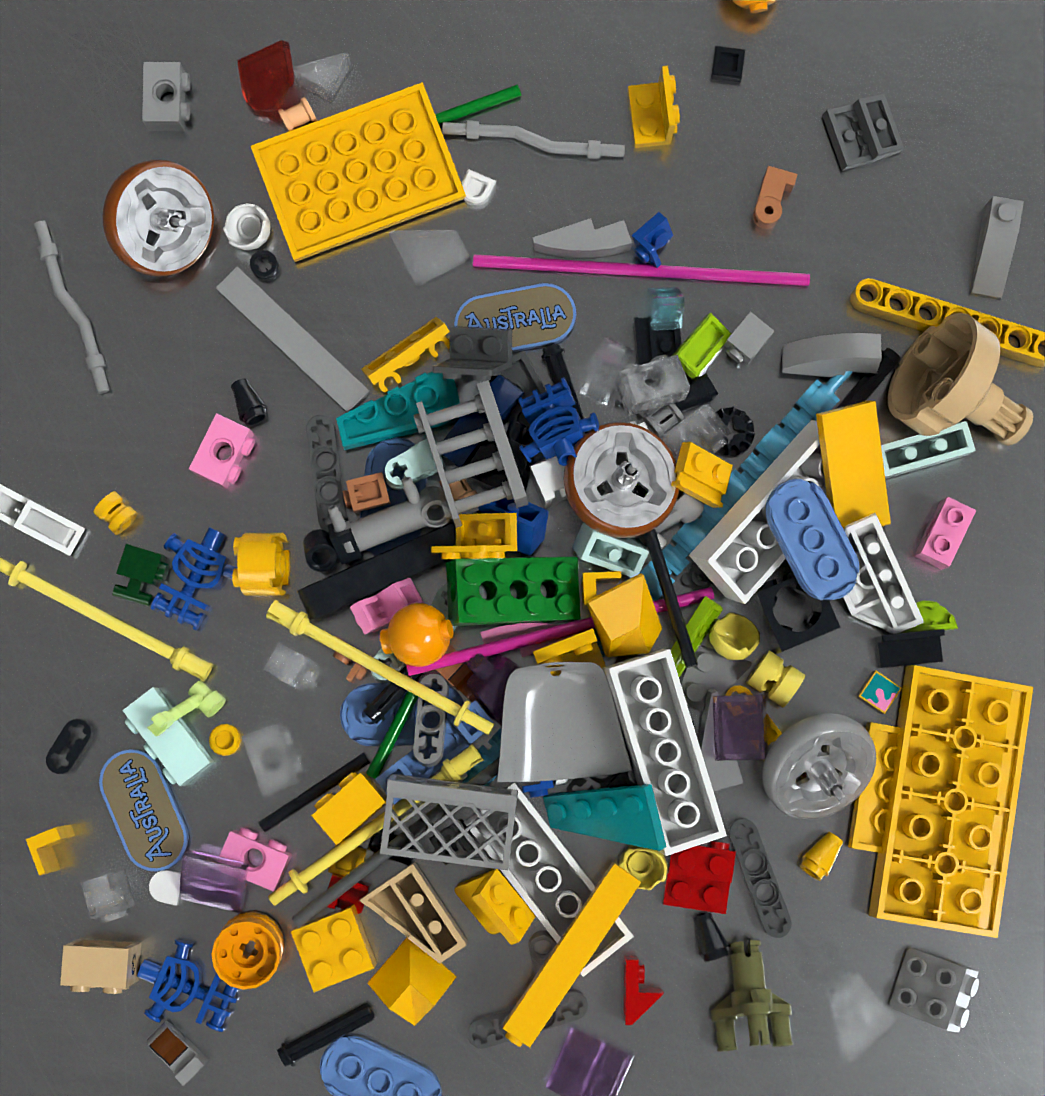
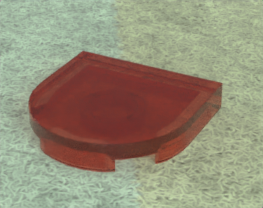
[237,40,294,112]

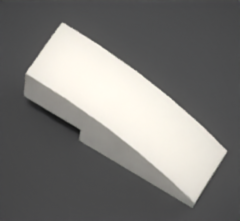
[0,484,85,556]

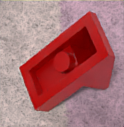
[624,956,664,1025]

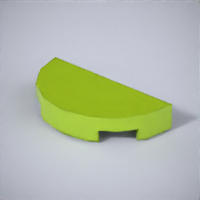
[898,600,958,634]

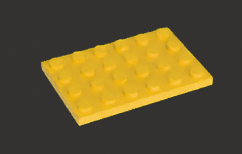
[251,82,466,262]

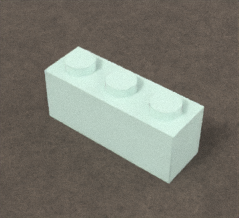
[881,421,976,479]
[122,687,215,786]

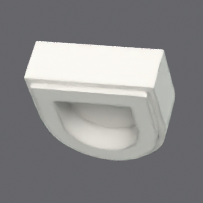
[462,169,496,206]
[149,870,186,906]

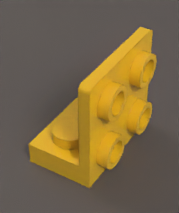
[627,65,680,148]
[533,628,606,676]

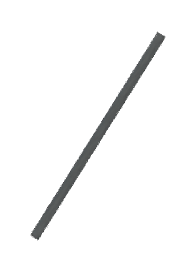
[292,758,499,928]

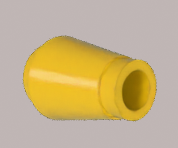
[800,832,843,881]

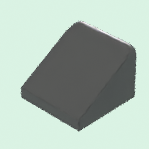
[429,819,477,866]

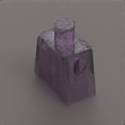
[467,653,522,727]

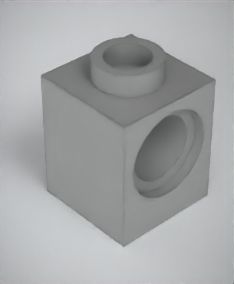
[724,311,774,365]

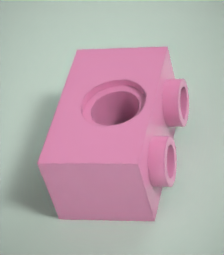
[189,413,255,489]
[914,497,976,570]
[215,827,292,892]

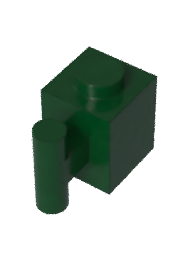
[112,544,169,607]

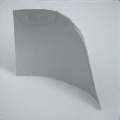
[497,662,632,782]

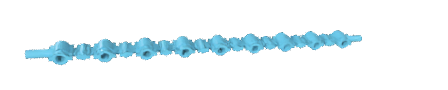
[461,371,853,786]

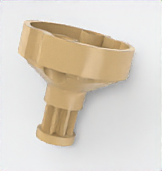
[888,313,1033,446]

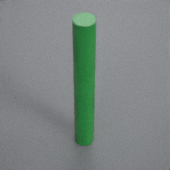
[435,84,522,126]
[366,691,418,779]

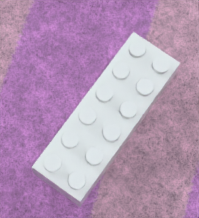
[689,420,827,604]
[602,649,727,856]
[464,782,634,977]

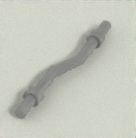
[442,120,625,159]
[34,221,110,394]

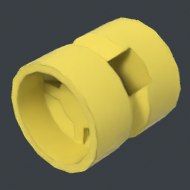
[746,650,806,708]

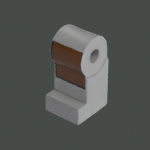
[147,1021,209,1086]

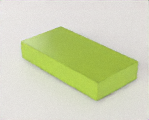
[671,313,732,379]

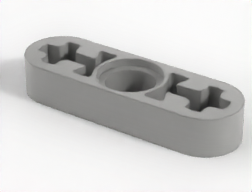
[413,674,449,767]

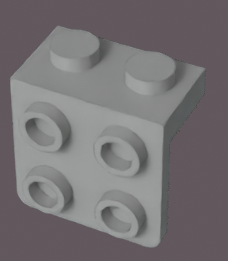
[890,948,979,1033]

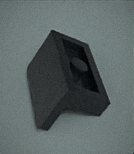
[875,629,945,668]

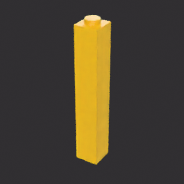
[503,862,641,1048]

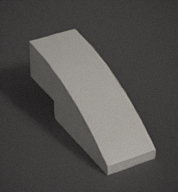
[532,218,632,258]
[782,333,882,377]

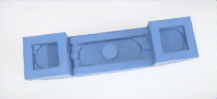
[375,700,495,804]

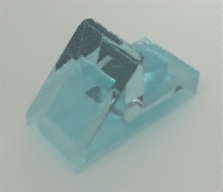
[648,287,684,330]

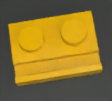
[671,442,733,508]

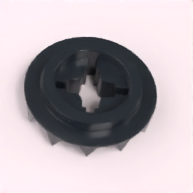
[705,407,755,456]

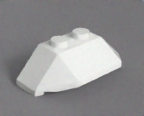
[843,513,924,634]

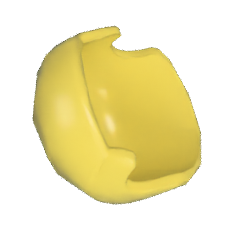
[709,612,760,660]
[618,845,667,890]

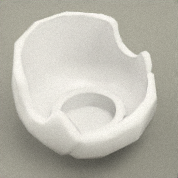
[223,203,271,251]

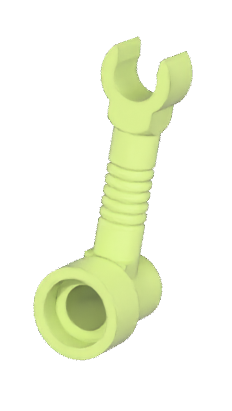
[147,680,226,737]

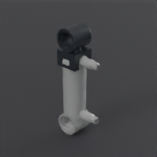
[303,477,450,572]

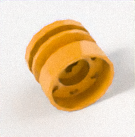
[211,911,285,990]

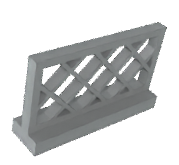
[380,774,518,870]

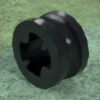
[250,250,279,280]

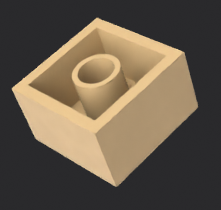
[60,939,141,994]

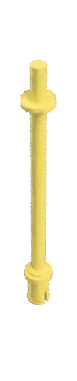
[0,558,213,682]
[266,600,494,735]
[268,744,484,906]

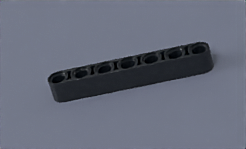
[297,510,481,620]

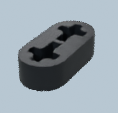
[46,719,94,774]

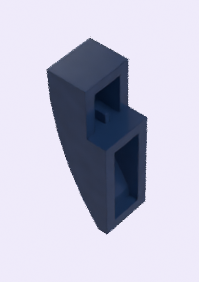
[443,374,525,467]

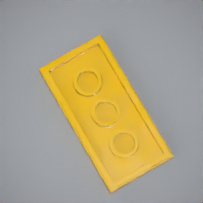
[816,400,891,529]

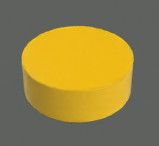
[209,724,242,756]

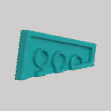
[336,371,460,450]
[543,784,667,851]

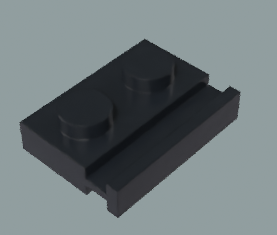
[634,314,684,380]

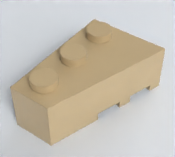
[359,862,468,964]

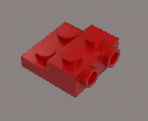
[662,841,736,914]

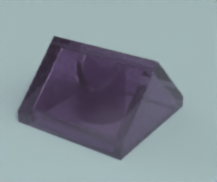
[713,694,768,761]

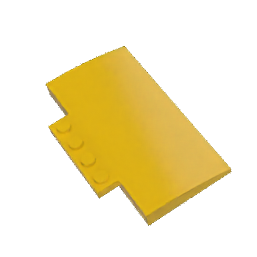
[848,665,1033,938]

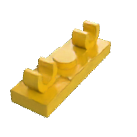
[361,317,450,393]

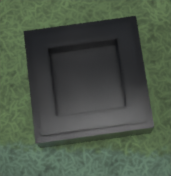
[711,46,745,82]

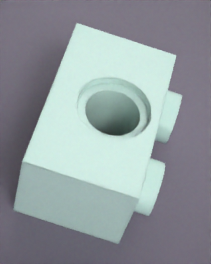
[572,522,649,577]

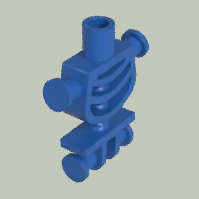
[518,377,599,466]
[151,527,237,631]
[137,939,238,1032]

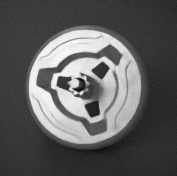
[762,713,876,819]

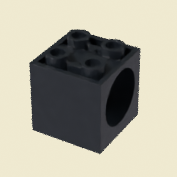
[750,571,841,654]

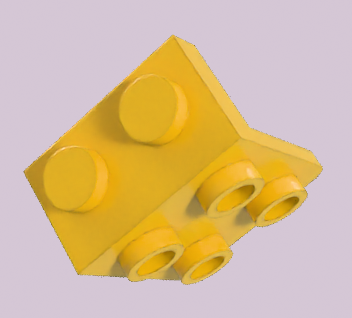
[431,513,517,559]
[454,869,536,945]

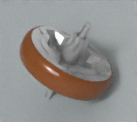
[102,160,214,276]
[563,422,679,538]

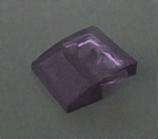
[180,849,249,913]
[546,1027,634,1096]

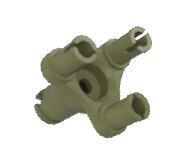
[711,940,793,1052]

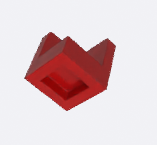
[327,873,371,914]

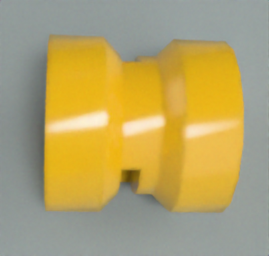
[93,491,138,535]

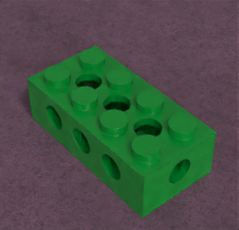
[446,557,581,626]

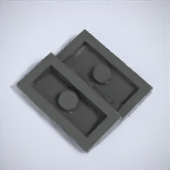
[822,93,904,171]

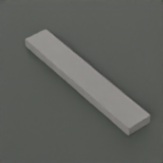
[216,267,370,412]

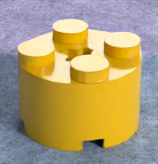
[232,533,290,596]

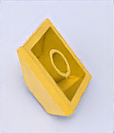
[586,573,662,657]
[367,937,457,1026]

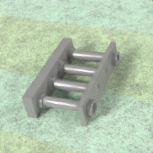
[414,380,528,528]

